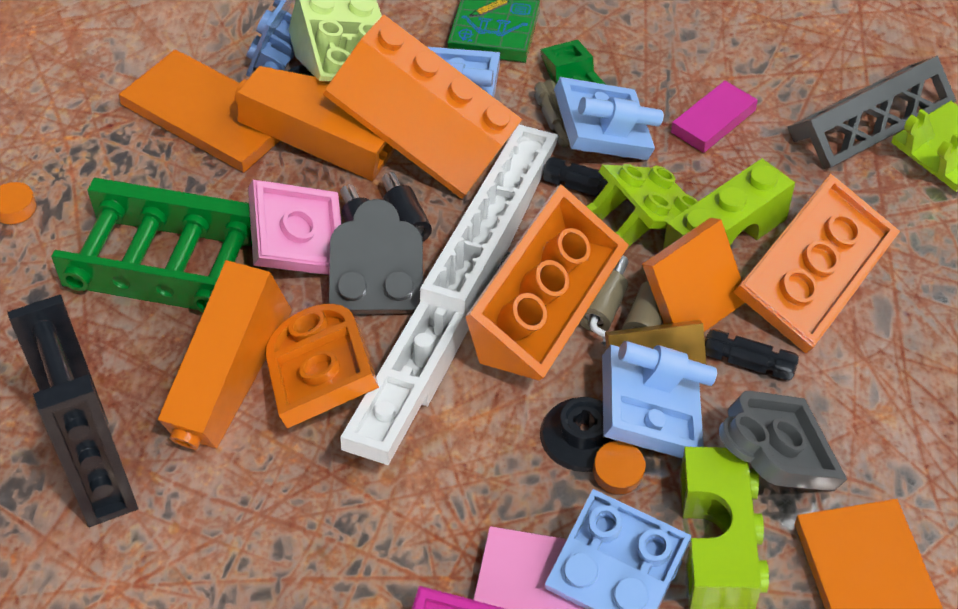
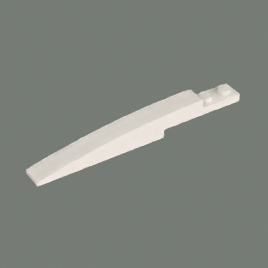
[340,125,558,465]

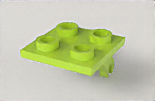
[891,101,958,192]
[586,164,698,250]

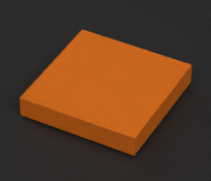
[642,218,745,332]

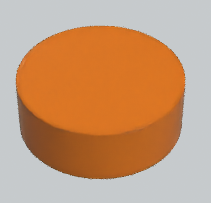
[0,182,37,224]
[593,441,646,495]

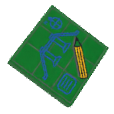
[448,0,540,62]

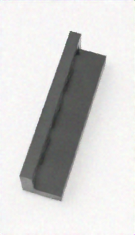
[787,56,957,169]

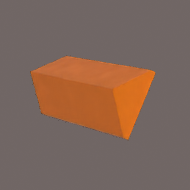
[465,184,629,381]

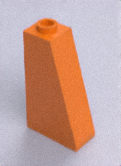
[235,66,395,182]
[157,260,292,450]

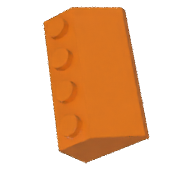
[323,15,523,199]

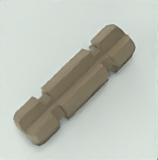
[534,79,570,148]

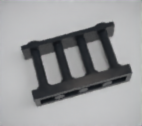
[7,294,139,528]

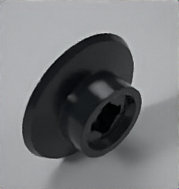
[540,397,617,472]

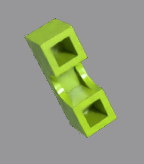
[663,158,796,249]
[680,447,769,609]

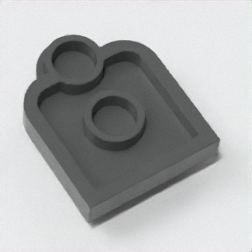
[329,199,423,315]
[719,391,847,491]

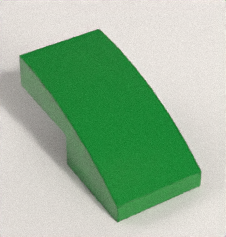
[541,39,606,85]

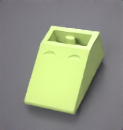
[288,0,382,81]

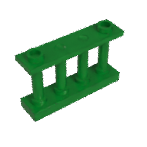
[51,177,252,312]

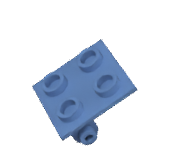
[246,0,294,77]

